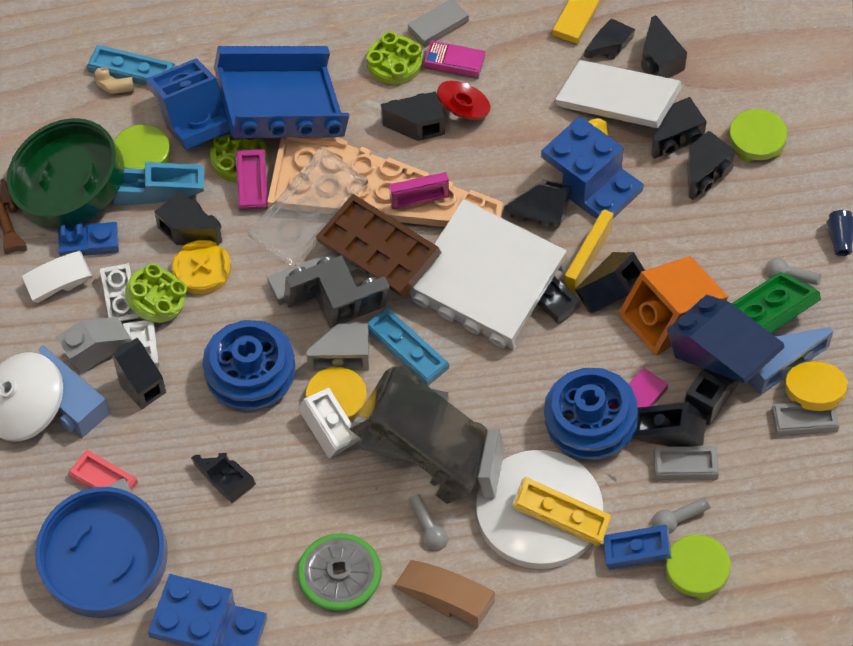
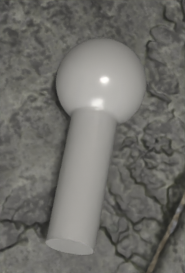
[765,258,822,285]
[408,494,448,551]
[652,497,711,534]

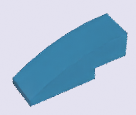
[114,162,204,205]

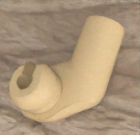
[94,67,134,94]

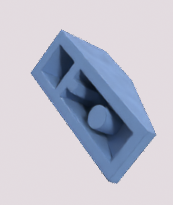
[748,327,834,395]
[39,345,110,438]

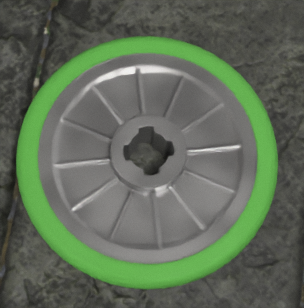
[297,533,382,611]

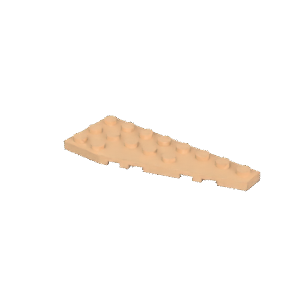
[267,137,503,227]

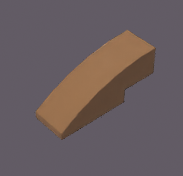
[394,560,495,628]

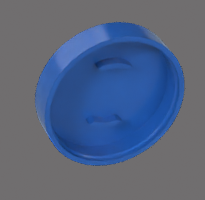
[35,487,168,618]

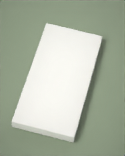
[555,60,682,128]

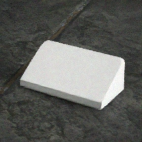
[298,388,361,459]

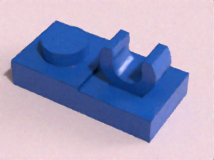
[58,222,119,257]
[604,525,672,569]

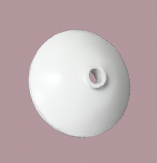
[0,352,63,442]

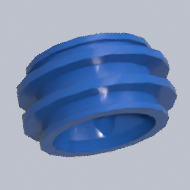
[202,320,296,410]
[544,368,638,460]

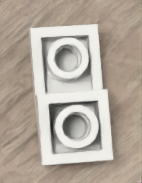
[22,251,92,303]
[100,263,140,322]

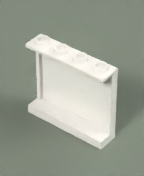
[410,199,568,350]

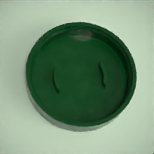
[7,118,124,229]

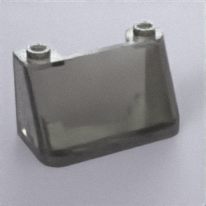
[349,366,488,504]

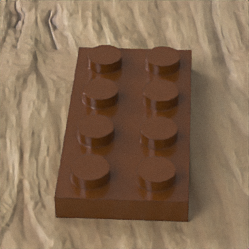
[315,194,442,298]

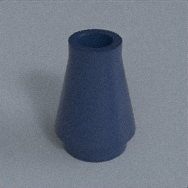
[826,210,853,256]

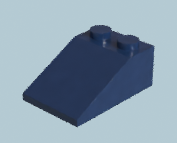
[667,294,785,384]

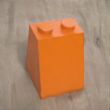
[618,256,729,355]

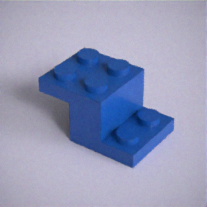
[145,58,230,149]
[541,116,644,219]
[148,574,267,646]

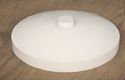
[476,450,603,569]

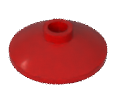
[437,80,491,120]

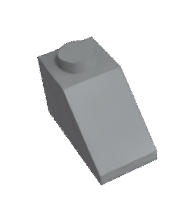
[56,317,132,374]
[307,321,369,371]

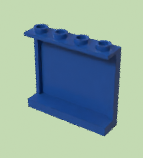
[214,46,350,138]

